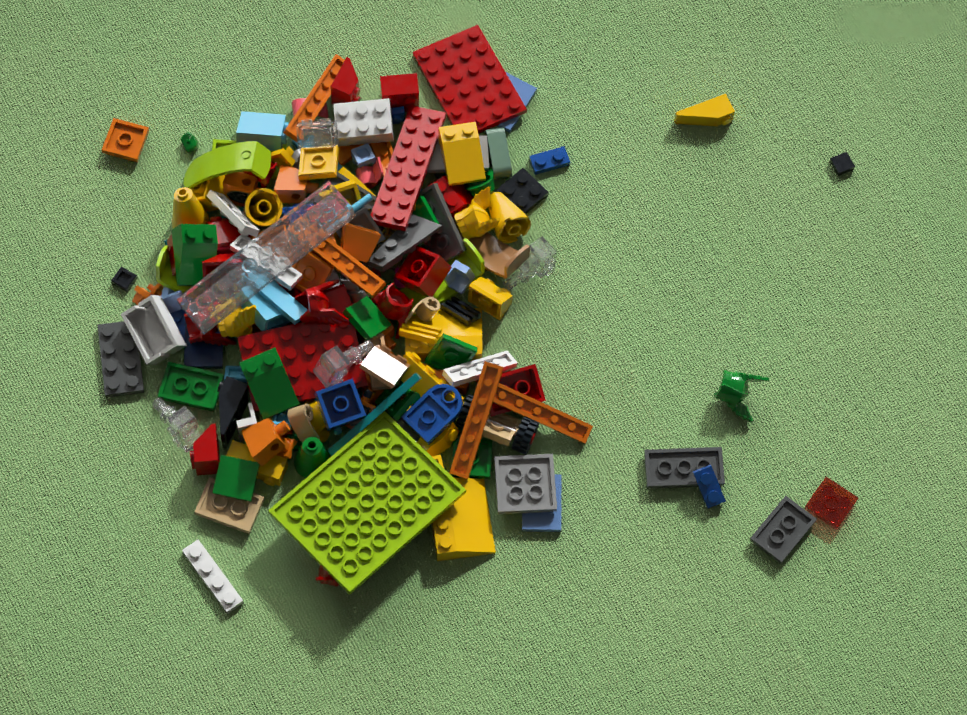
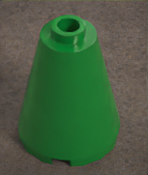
[294,437,331,479]

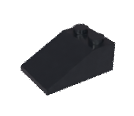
[217,376,250,448]

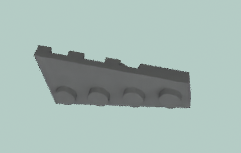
[368,214,443,272]

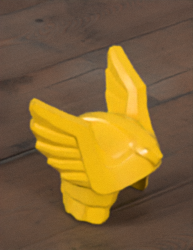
[454,186,500,239]
[216,305,256,337]

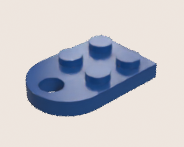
[401,384,463,444]

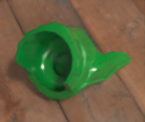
[714,370,769,423]

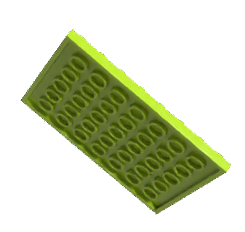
[268,411,466,595]

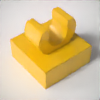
[271,146,295,169]

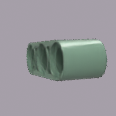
[485,128,512,179]

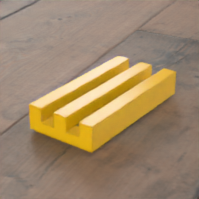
[399,320,442,345]

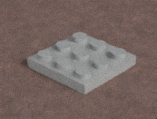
[494,454,557,514]

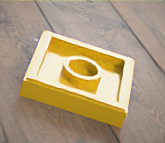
[298,145,339,180]

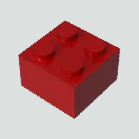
[380,73,419,113]
[394,246,452,297]

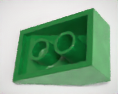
[172,224,218,286]
[239,348,300,420]

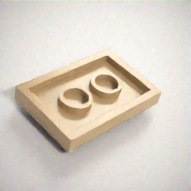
[194,477,264,534]

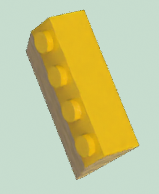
[405,308,482,362]
[431,478,496,561]

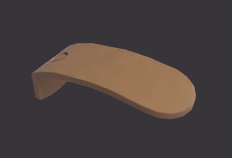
[453,217,530,278]

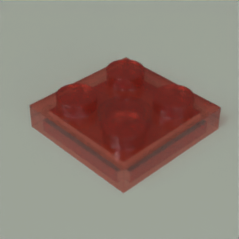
[804,477,859,530]

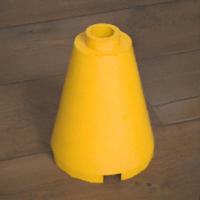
[172,187,210,229]
[244,188,283,226]
[488,192,531,244]

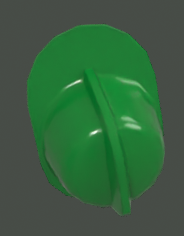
[465,167,495,197]

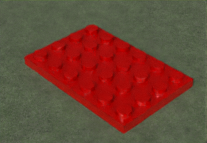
[412,25,527,134]
[237,313,368,413]

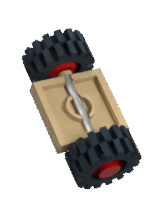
[456,394,539,455]

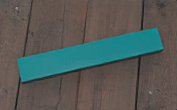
[328,373,422,456]

